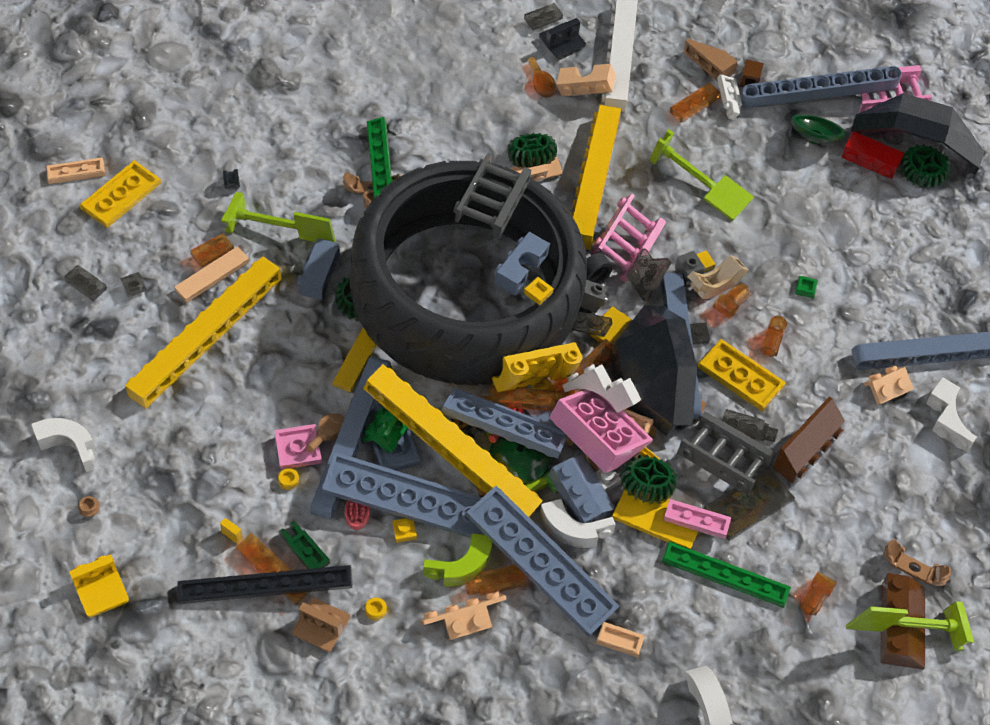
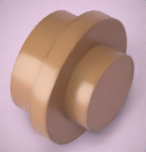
[78,496,100,517]

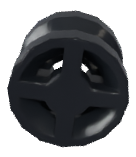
[223,169,240,189]

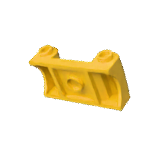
[492,342,582,392]

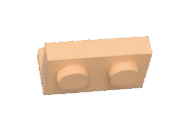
[863,365,914,404]

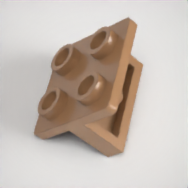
[292,597,351,653]

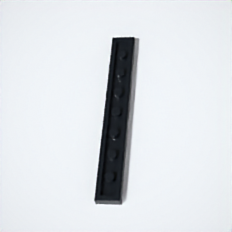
[177,565,353,604]

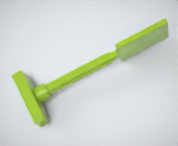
[649,129,754,221]
[221,192,336,242]
[845,601,974,651]

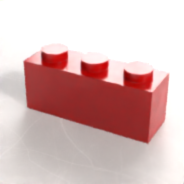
[841,131,904,179]

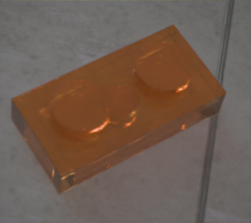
[190,233,234,268]

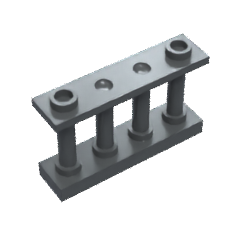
[453,153,531,239]
[677,411,776,495]

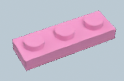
[664,499,731,539]

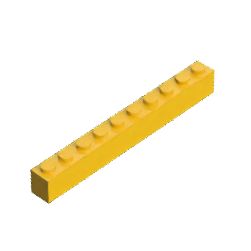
[570,105,621,250]
[125,256,281,409]
[363,364,542,517]

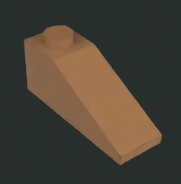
[683,39,738,81]

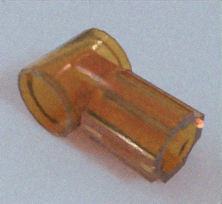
[713,283,751,319]
[760,315,787,357]
[800,571,837,616]

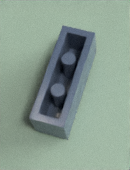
[297,238,340,300]

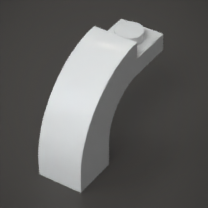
[32,418,96,473]
[540,499,615,548]
[685,666,733,725]

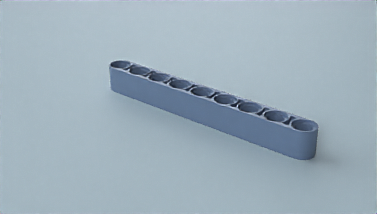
[741,66,902,108]
[661,272,701,419]
[851,332,990,370]
[310,356,391,519]

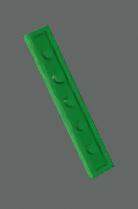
[367,117,392,198]
[662,541,791,608]

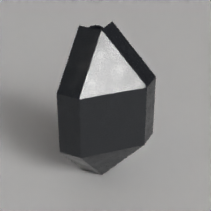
[851,93,984,175]
[610,305,697,436]

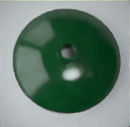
[791,114,845,144]
[489,436,551,485]

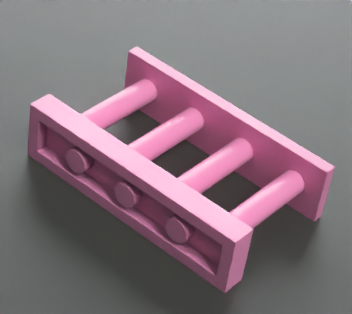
[856,65,932,113]
[590,194,666,282]

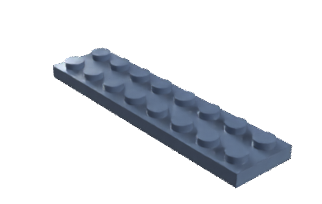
[321,452,485,538]
[465,486,619,637]

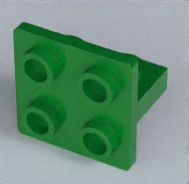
[362,407,407,453]

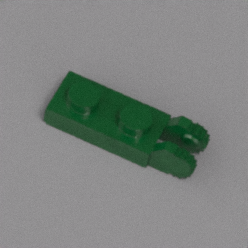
[279,521,331,569]

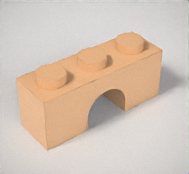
[556,64,616,96]

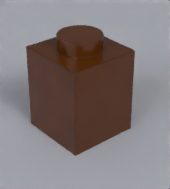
[740,59,764,88]

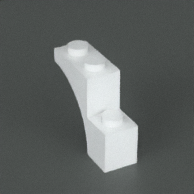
[562,364,641,413]
[926,378,977,452]

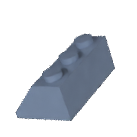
[548,455,616,523]

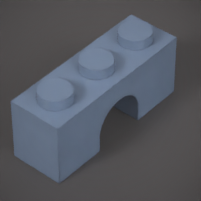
[494,232,550,296]

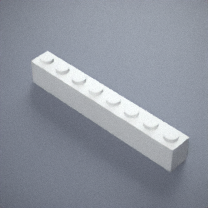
[601,0,638,112]

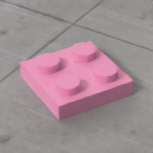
[274,424,322,470]

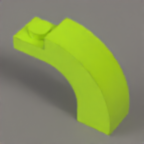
[423,533,492,587]

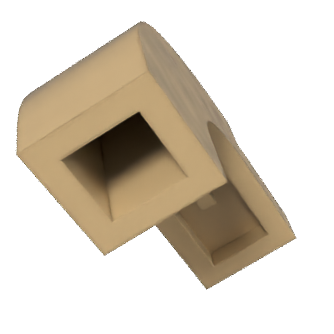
[687,255,749,299]

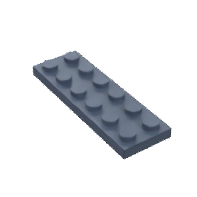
[441,387,567,459]

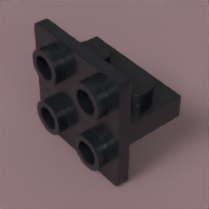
[539,18,586,58]

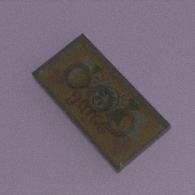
[703,467,795,541]

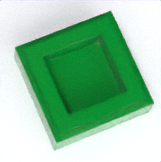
[795,275,818,299]

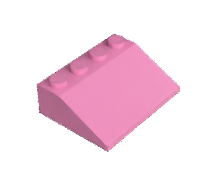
[549,390,653,473]

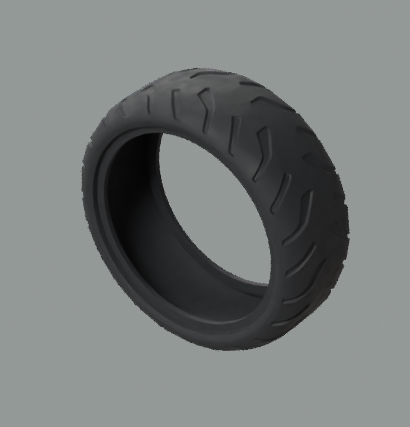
[349,161,587,385]

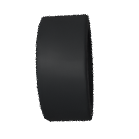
[586,253,613,285]

